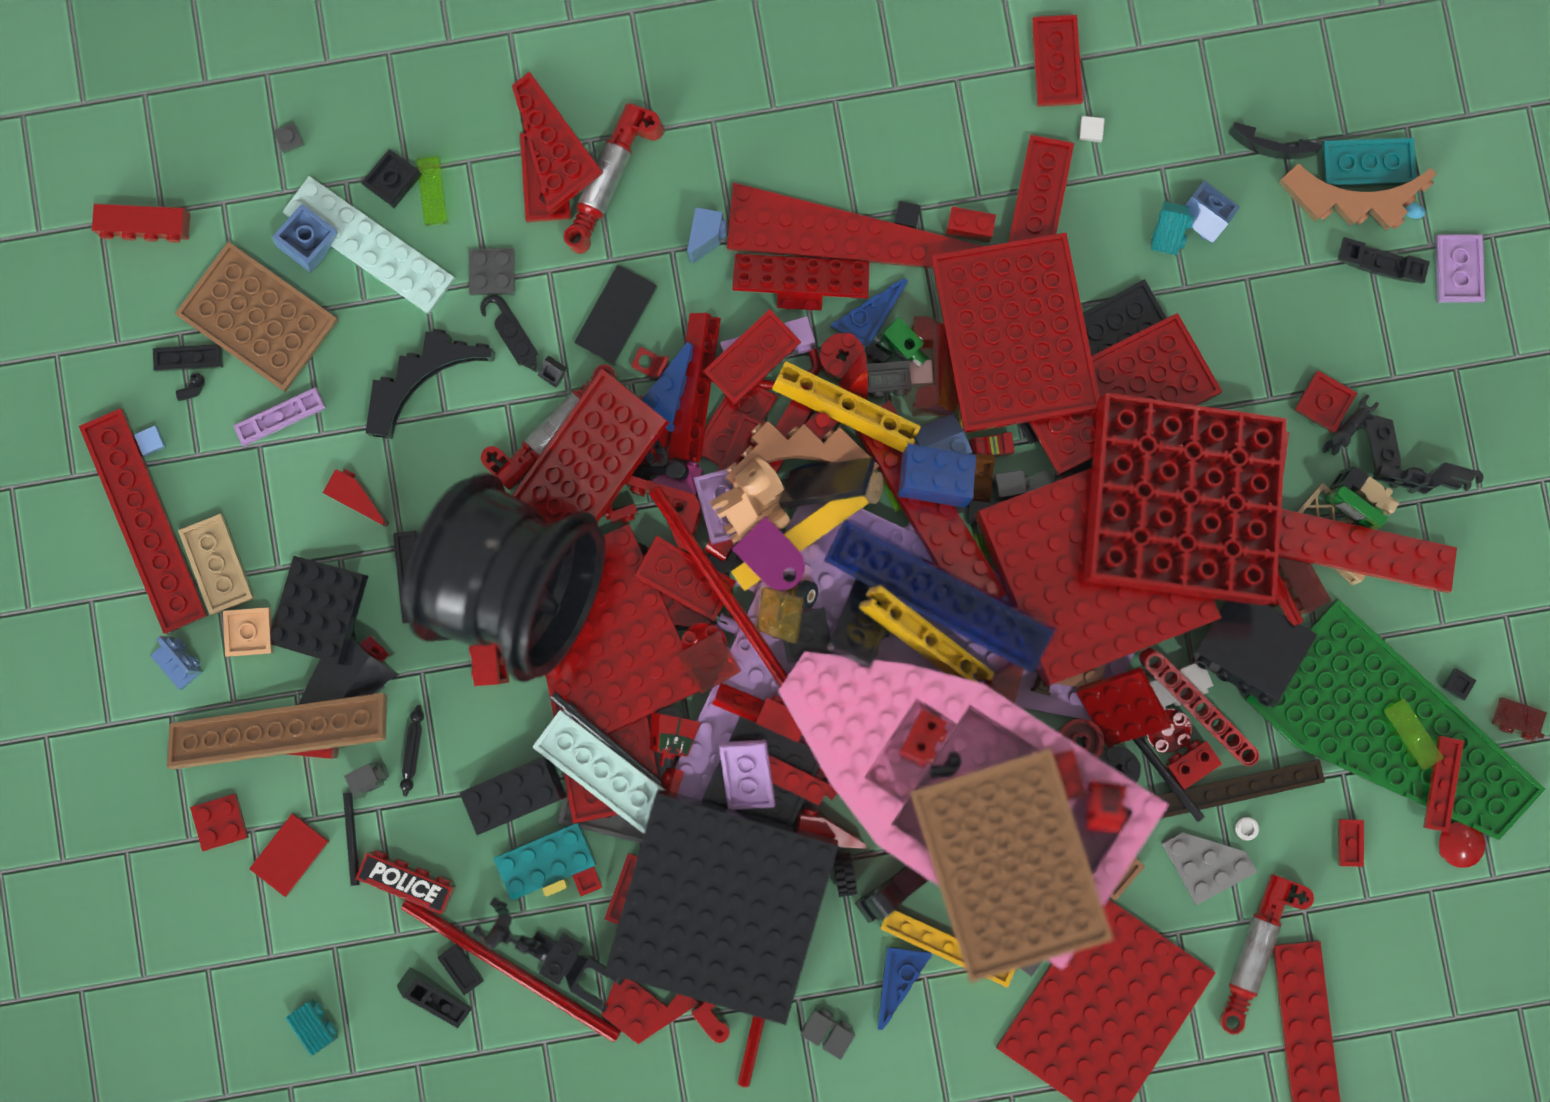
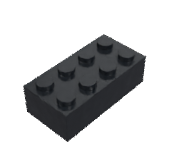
[459,756,567,835]

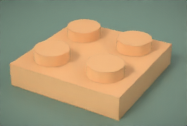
[223,607,273,657]

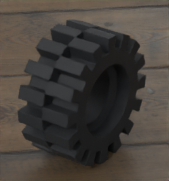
[833,853,857,897]

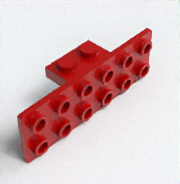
[732,254,870,311]

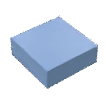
[134,426,166,456]

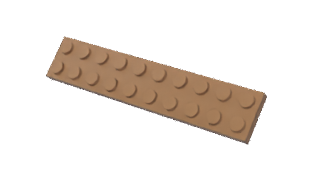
[167,693,387,770]

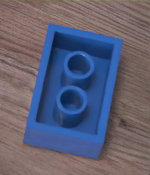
[898,444,976,508]

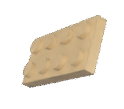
[178,514,255,615]

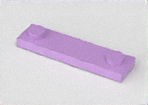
[233,387,327,447]

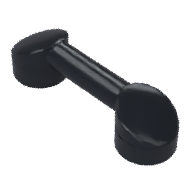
[632,461,689,482]

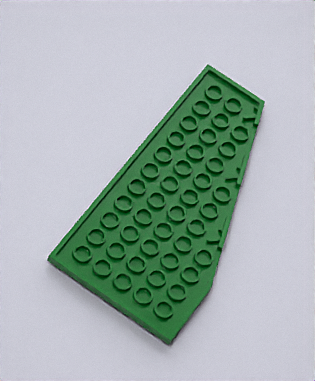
[1244,599,1545,840]

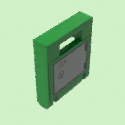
[1324,487,1388,530]

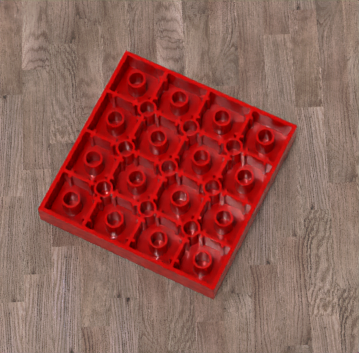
[1083,393,1287,606]
[974,468,1221,688]

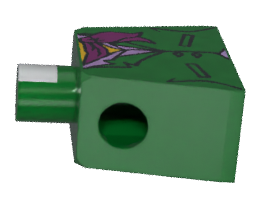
[878,317,928,367]

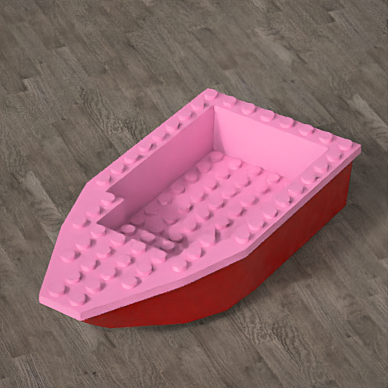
[778,652,1168,970]

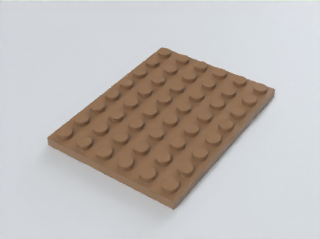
[910,749,1113,983]

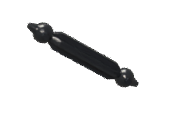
[400,705,424,797]

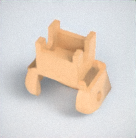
[709,458,791,543]

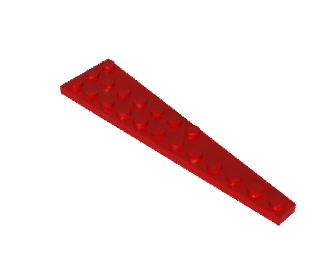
[727,182,984,268]

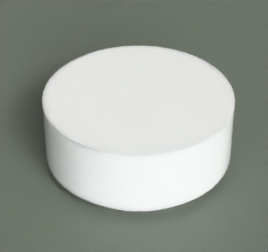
[1234,817,1259,841]

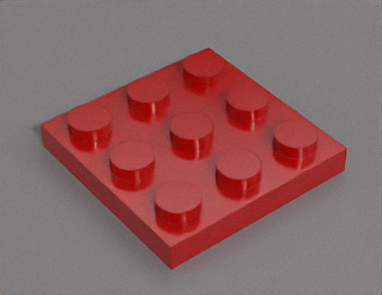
[1077,667,1172,747]

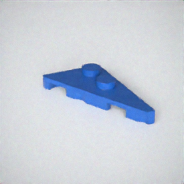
[831,278,908,348]
[642,342,694,432]
[877,946,932,1030]

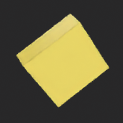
[542,878,569,896]

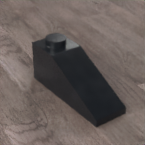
[397,967,472,1028]

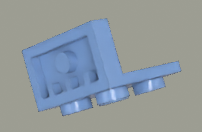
[150,636,203,690]

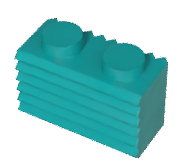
[1151,201,1194,256]
[285,999,338,1057]

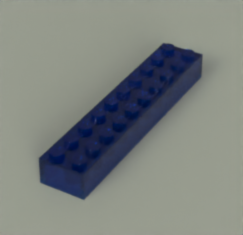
[823,518,1057,674]

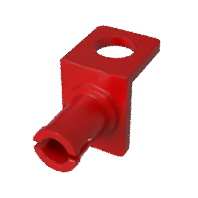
[631,347,670,378]

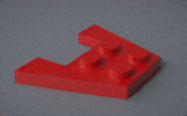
[602,979,700,1044]

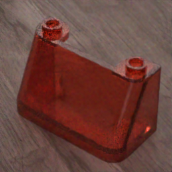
[911,316,958,417]

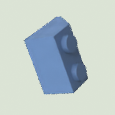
[1185,180,1240,243]
[272,204,338,273]
[687,207,727,263]
[914,414,972,454]

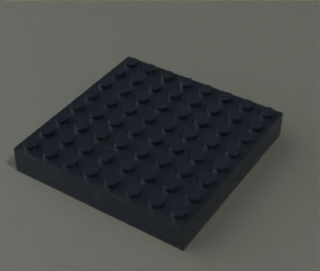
[605,789,838,1025]

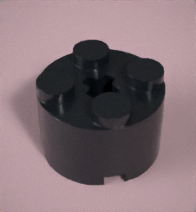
[1098,746,1141,784]

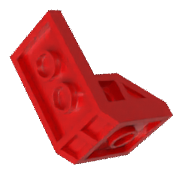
[626,476,702,554]

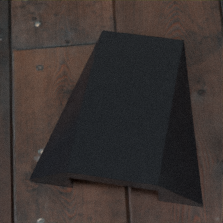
[298,632,399,705]

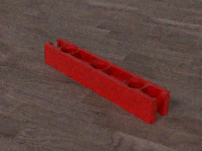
[668,313,721,463]

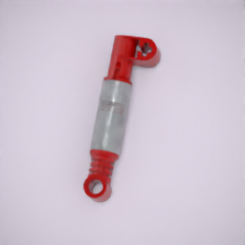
[563,103,665,254]
[480,364,618,490]
[1219,874,1314,1035]

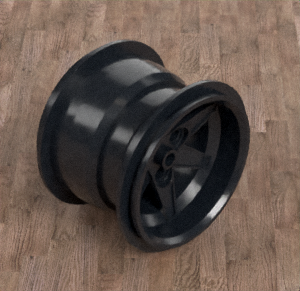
[402,472,605,682]

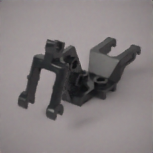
[1322,394,1484,494]
[473,896,625,1012]

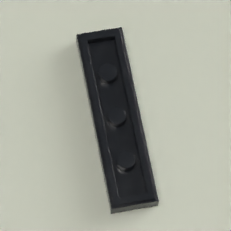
[393,530,418,624]

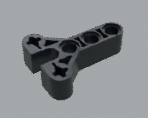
[855,865,929,923]

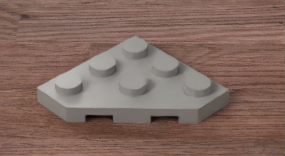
[1161,832,1257,905]

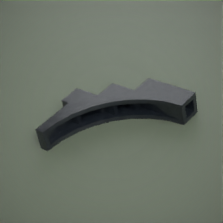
[366,329,495,439]

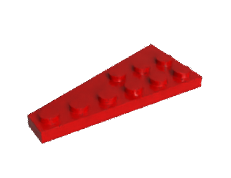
[512,72,603,215]

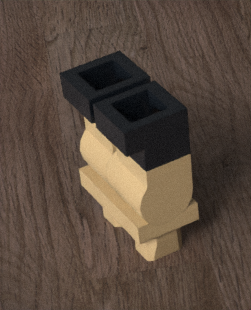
[1329,466,1400,515]

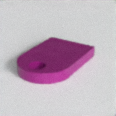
[732,516,805,590]

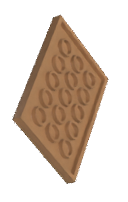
[175,242,339,393]

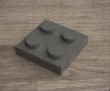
[469,248,515,295]

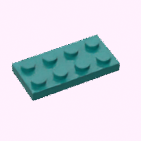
[1322,138,1417,187]
[493,823,597,901]

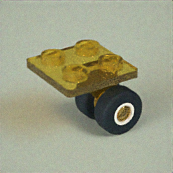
[757,574,818,643]

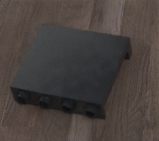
[1191,601,1317,708]

